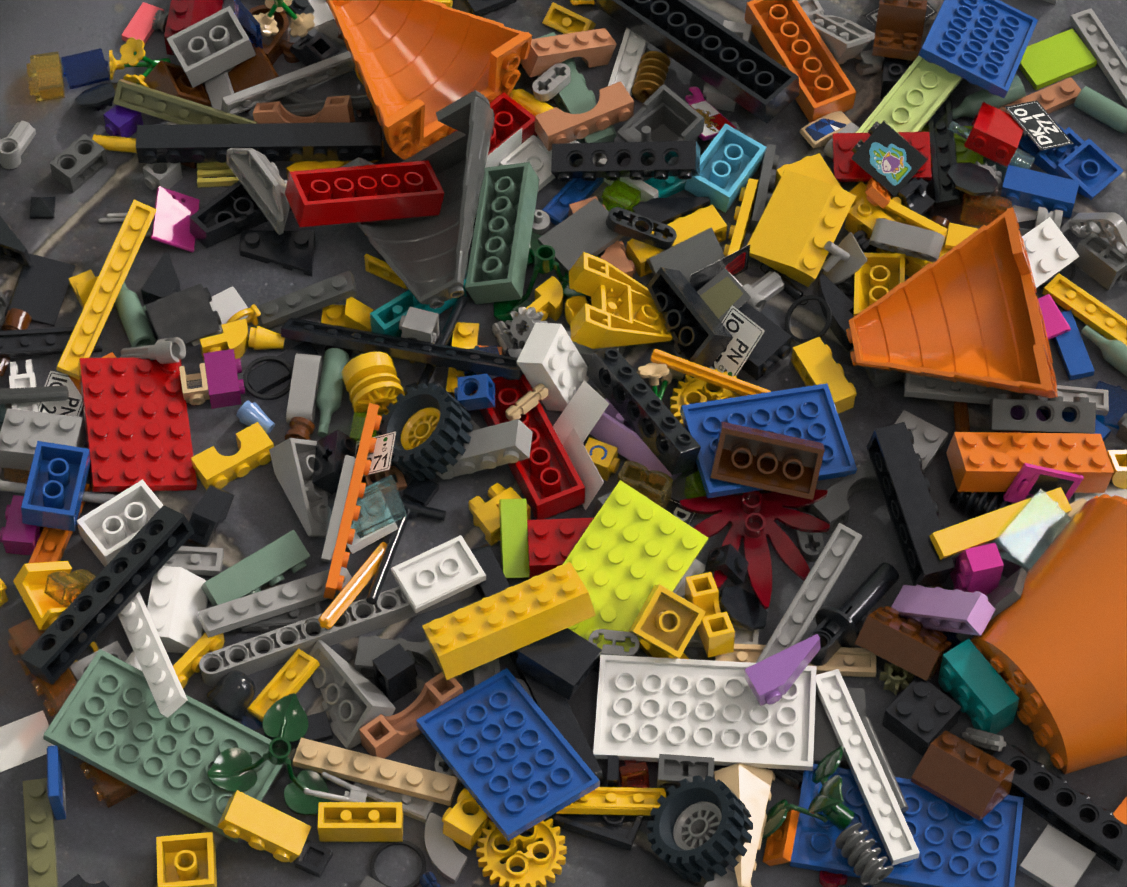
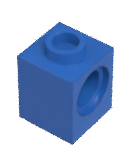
[454,373,495,411]

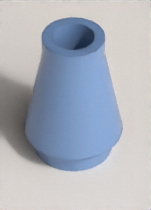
[236,400,275,435]

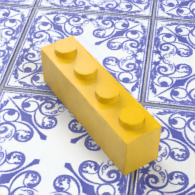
[626,205,727,277]

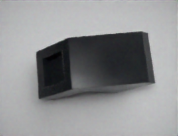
[189,485,234,546]

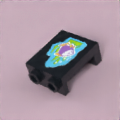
[851,120,928,197]

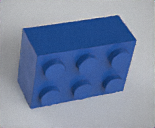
[21,441,90,532]

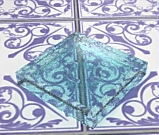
[346,475,407,538]

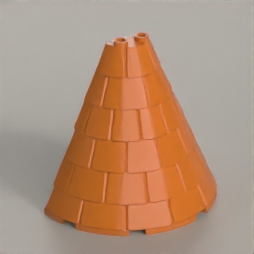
[326,0,532,160]
[846,207,1058,398]

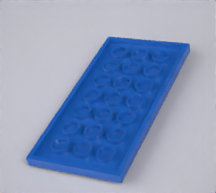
[790,764,1024,887]

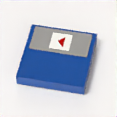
[47,745,66,820]

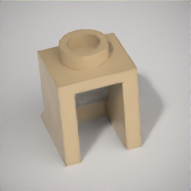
[179,363,210,405]

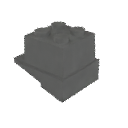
[617,84,704,165]

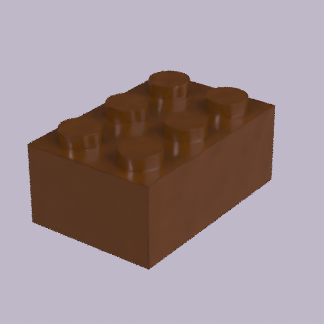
[855,606,952,681]

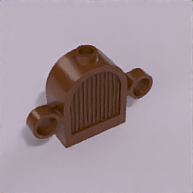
[237,5,300,66]

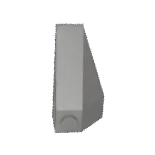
[269,438,331,538]
[309,640,396,749]

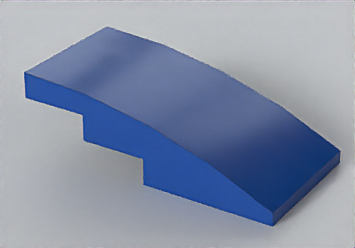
[1017,125,1124,200]

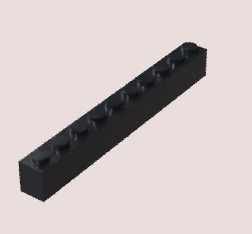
[136,122,382,164]

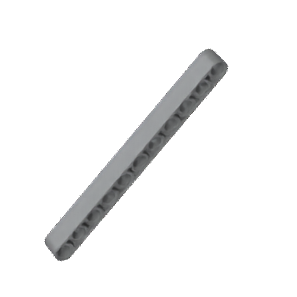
[199,585,475,687]

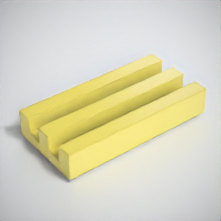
[197,162,239,187]

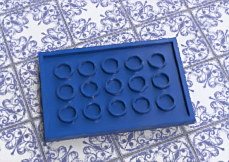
[918,0,1038,98]
[680,383,857,498]
[416,668,600,841]

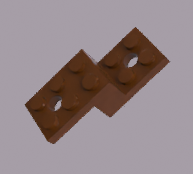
[872,0,927,61]

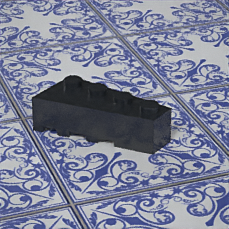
[190,181,292,248]
[647,267,733,368]

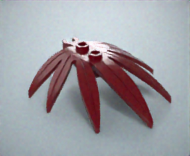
[679,489,830,609]

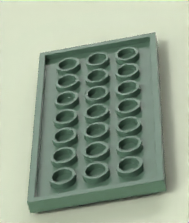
[43,649,284,843]

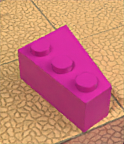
[950,543,1004,596]

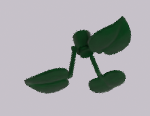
[494,231,591,323]
[207,693,330,815]
[761,745,854,845]

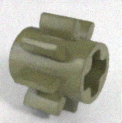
[879,662,914,695]

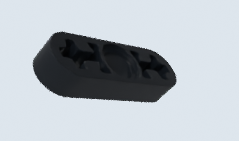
[606,207,677,250]

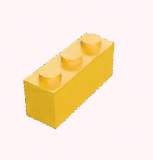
[791,337,857,414]
[217,790,312,863]
[318,802,403,842]

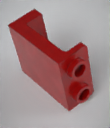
[964,102,1024,166]

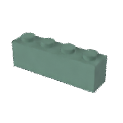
[201,530,310,606]

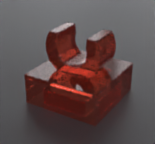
[619,760,650,788]

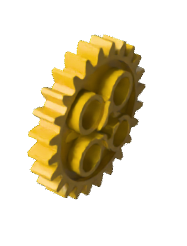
[670,369,743,428]
[476,818,567,887]

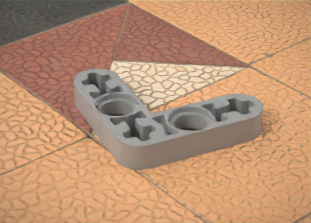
[1069,212,1127,273]

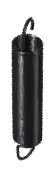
[760,263,808,305]

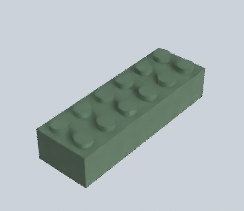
[465,162,540,304]

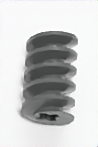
[835,823,894,885]

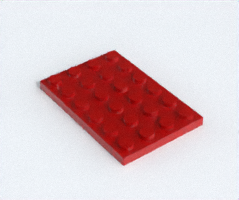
[78,358,197,492]

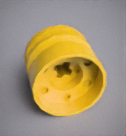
[341,352,405,418]

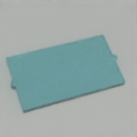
[995,489,1072,571]

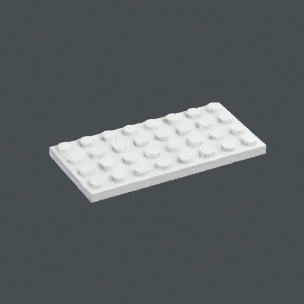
[593,654,817,771]

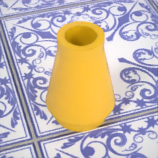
[248,326,285,350]

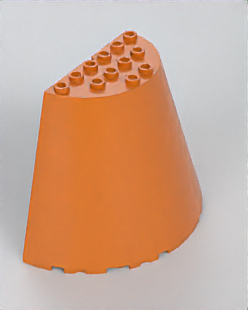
[971,494,1127,774]

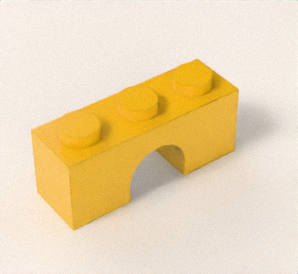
[191,422,274,490]
[685,572,735,658]

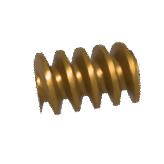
[632,51,671,104]

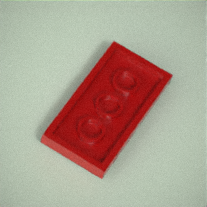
[832,132,932,182]

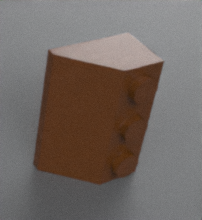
[911,731,1015,821]

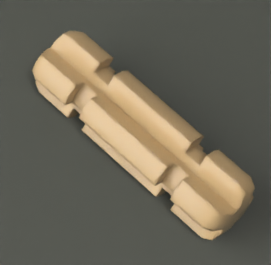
[505,383,549,421]

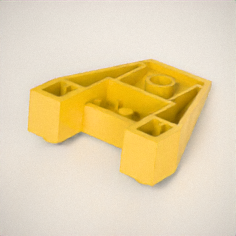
[569,252,673,349]

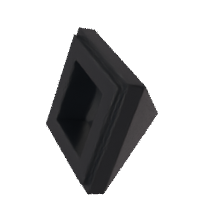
[30,196,56,219]

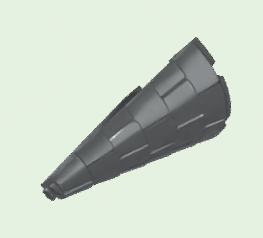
[342,90,495,309]

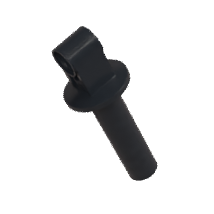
[808,563,899,666]

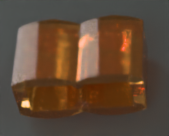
[960,193,1012,225]

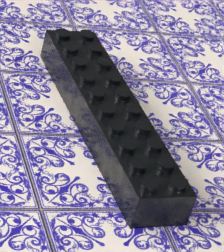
[594,0,799,123]

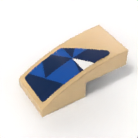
[800,111,851,148]

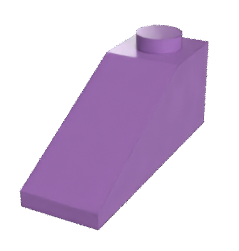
[745,634,821,706]

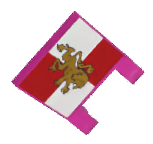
[685,87,736,141]

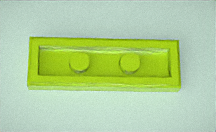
[499,499,529,578]

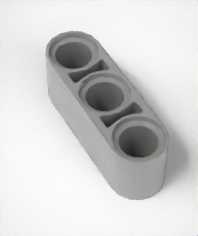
[869,218,945,262]
[286,353,322,423]

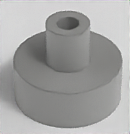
[532,209,550,235]

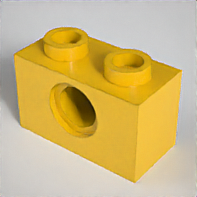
[442,788,491,850]

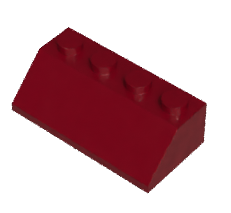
[164,0,224,55]

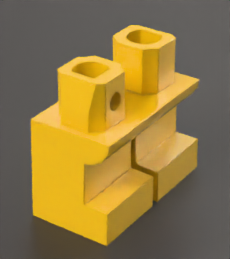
[468,482,531,546]

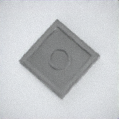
[1018,824,1096,887]

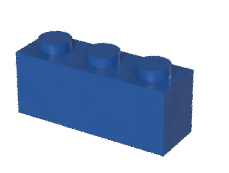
[999,165,1080,218]

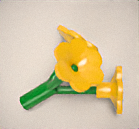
[109,37,171,87]

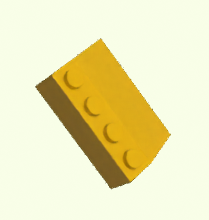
[747,169,856,287]

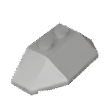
[806,11,875,64]
[226,148,290,235]

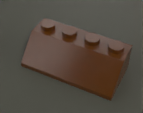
[710,421,825,500]

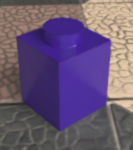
[104,105,143,138]

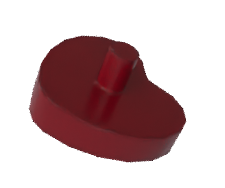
[819,870,848,887]

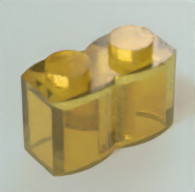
[26,51,65,102]
[618,461,673,509]
[44,569,97,607]

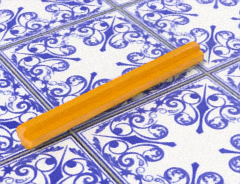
[650,349,771,396]
[318,542,388,629]

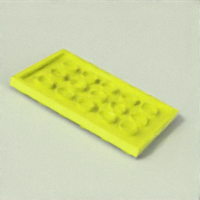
[563,480,708,652]

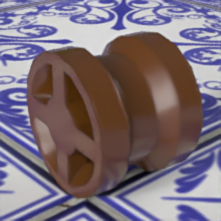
[285,417,315,440]

